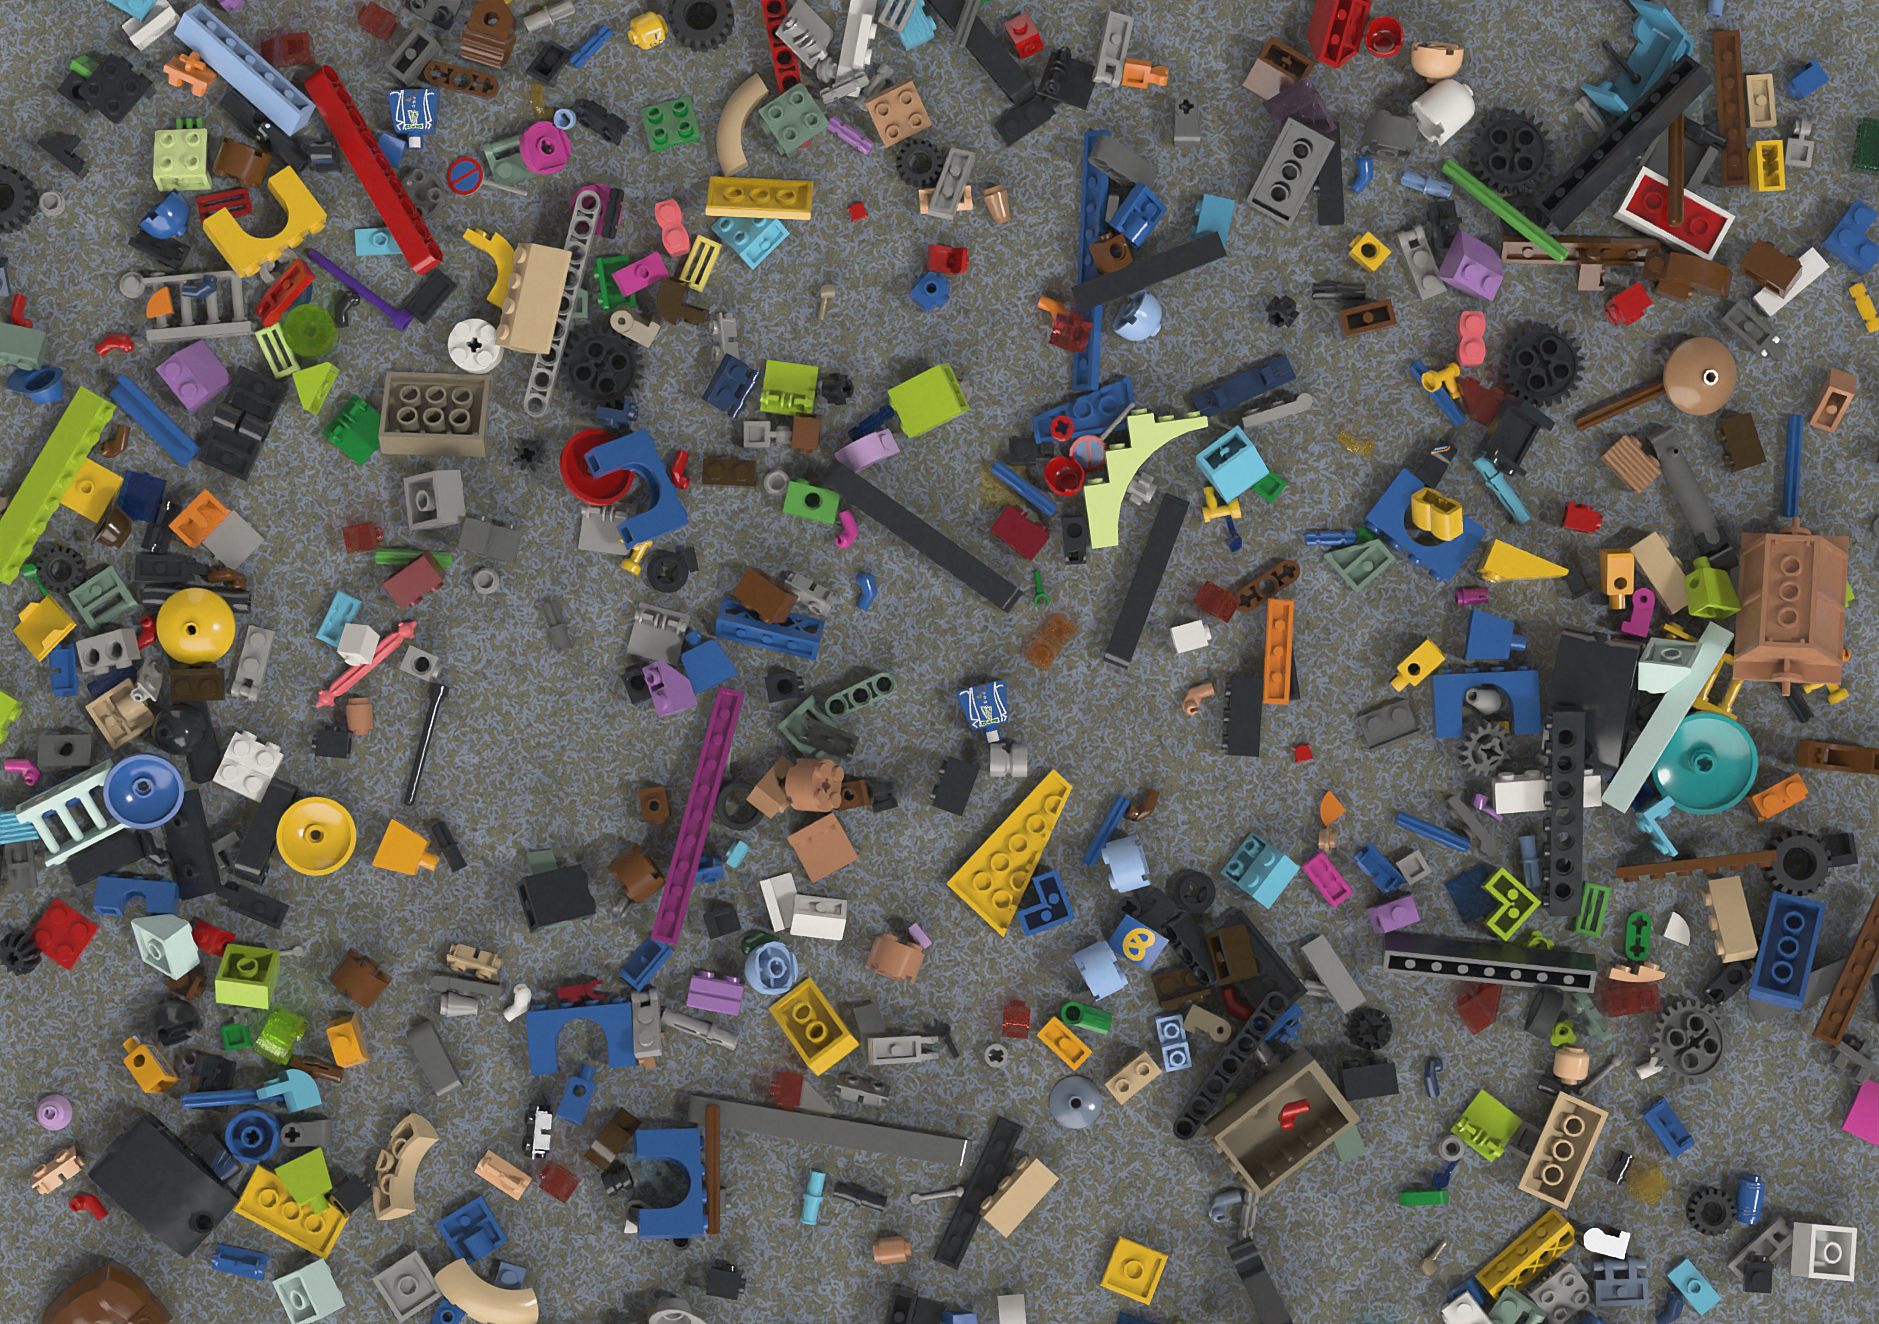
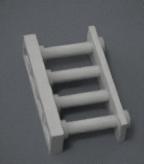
[142,266,256,344]

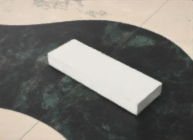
[1752,247,1830,318]

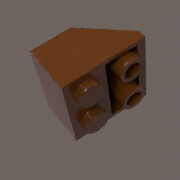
[1242,36,1316,113]

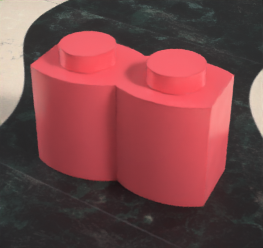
[655,199,691,258]
[1455,311,1486,367]

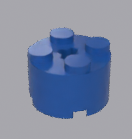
[225,1108,283,1164]

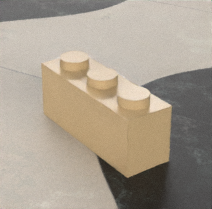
[1627,531,1688,615]
[1702,876,1758,963]
[978,1154,1059,1238]

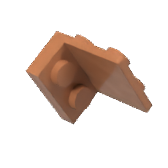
[787,812,858,882]

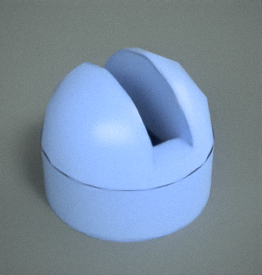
[554,108,577,130]

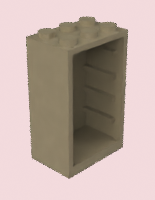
[1203,1046,1361,1198]

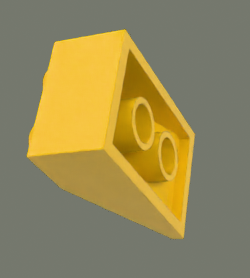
[1477,539,1569,584]
[768,977,860,1076]

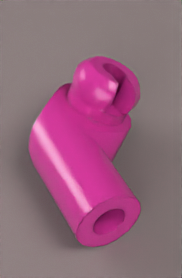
[835,510,858,549]
[4,759,40,786]

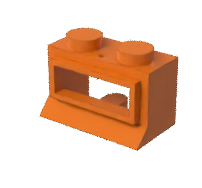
[169,488,232,548]
[1745,773,1809,822]

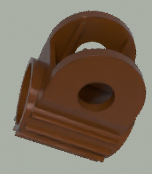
[460,0,517,69]

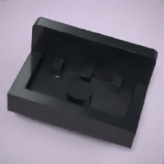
[189,1055,237,1113]

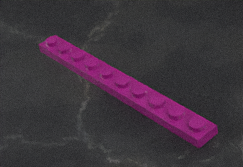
[651,686,745,946]

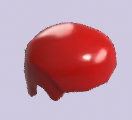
[1364,16,1404,58]
[1044,455,1086,496]

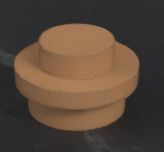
[1319,826,1337,853]

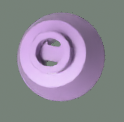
[36,1094,73,1130]

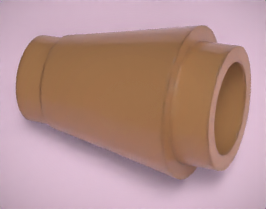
[982,184,1011,225]

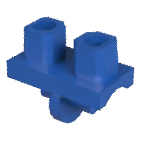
[1255,1002,1304,1044]

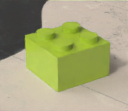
[215,944,280,1009]

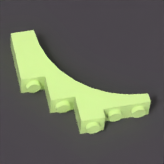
[1083,408,1208,549]

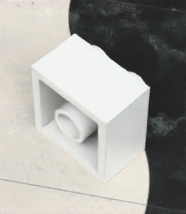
[1791,1222,1857,1281]

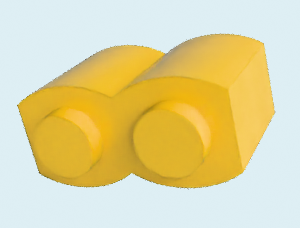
[1411,487,1463,541]

